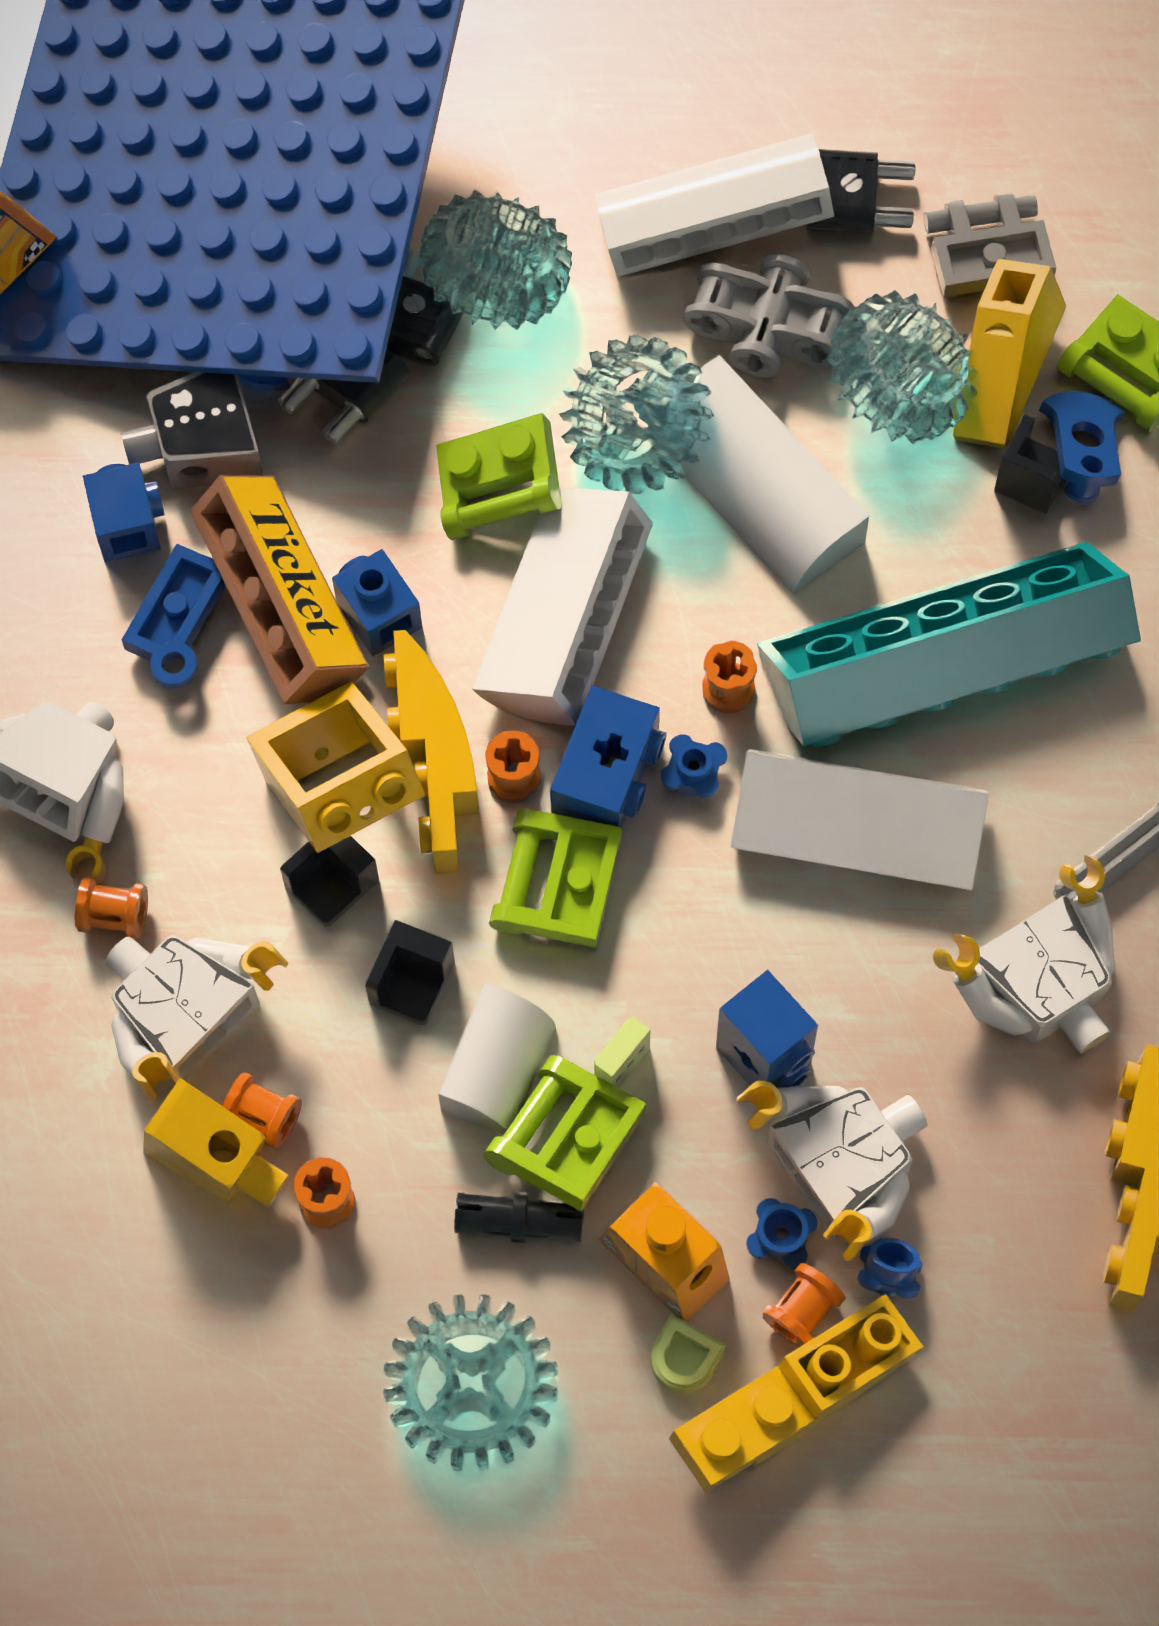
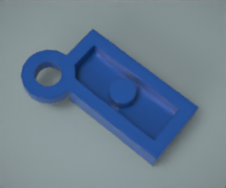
[121,544,226,689]

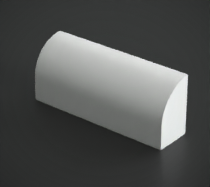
[595,133,835,277]
[647,355,869,595]
[472,488,653,726]
[730,749,989,890]

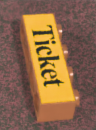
[190,475,369,704]

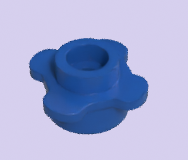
[661,734,727,798]
[746,1198,818,1269]
[857,1238,922,1299]

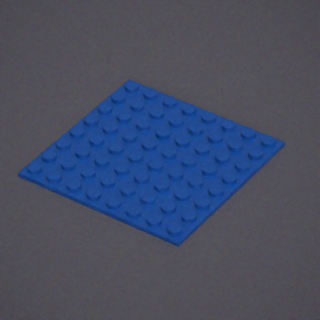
[0,0,465,383]

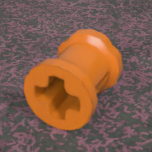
[702,640,757,714]
[485,730,541,803]
[74,877,148,939]
[222,1072,302,1149]
[293,1157,355,1229]
[762,1263,846,1347]

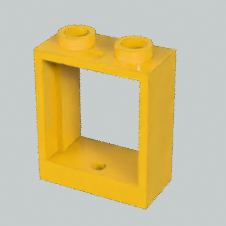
[246,681,425,853]

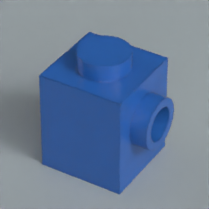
[82,462,165,563]
[332,549,423,657]

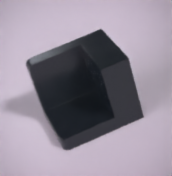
[994,414,1064,514]
[280,836,380,927]
[365,920,455,1025]

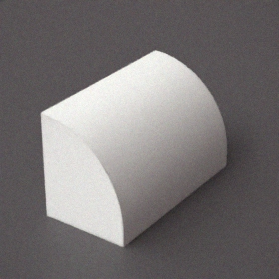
[438,982,556,1135]

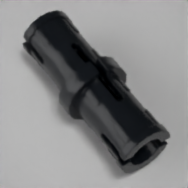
[454,1191,584,1243]

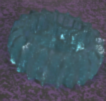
[419,189,573,330]
[826,290,979,444]
[558,335,715,494]
[383,1294,558,1471]

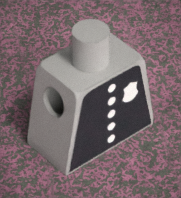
[121,372,264,489]

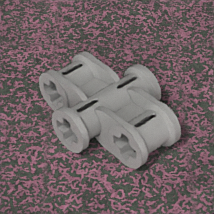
[683,254,857,378]

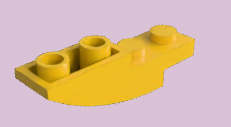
[384,630,480,873]
[1103,1044,1159,1311]
[669,1294,924,1493]

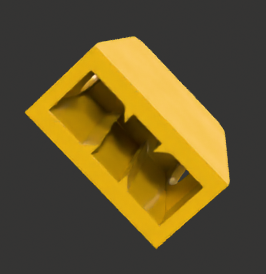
[143,1078,289,1207]

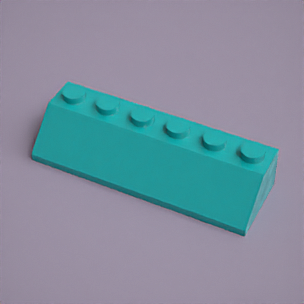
[757,541,1141,746]

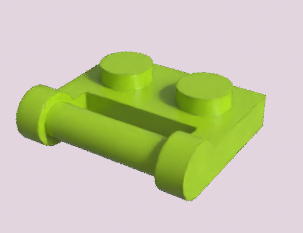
[1056,294,1159,432]
[436,413,561,541]
[489,809,622,948]
[484,1055,646,1212]

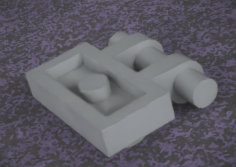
[923,192,1057,297]

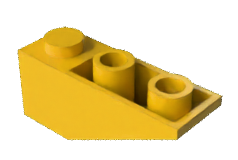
[953,259,1067,449]

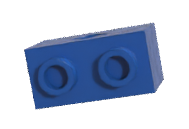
[550,685,667,828]
[716,969,818,1088]

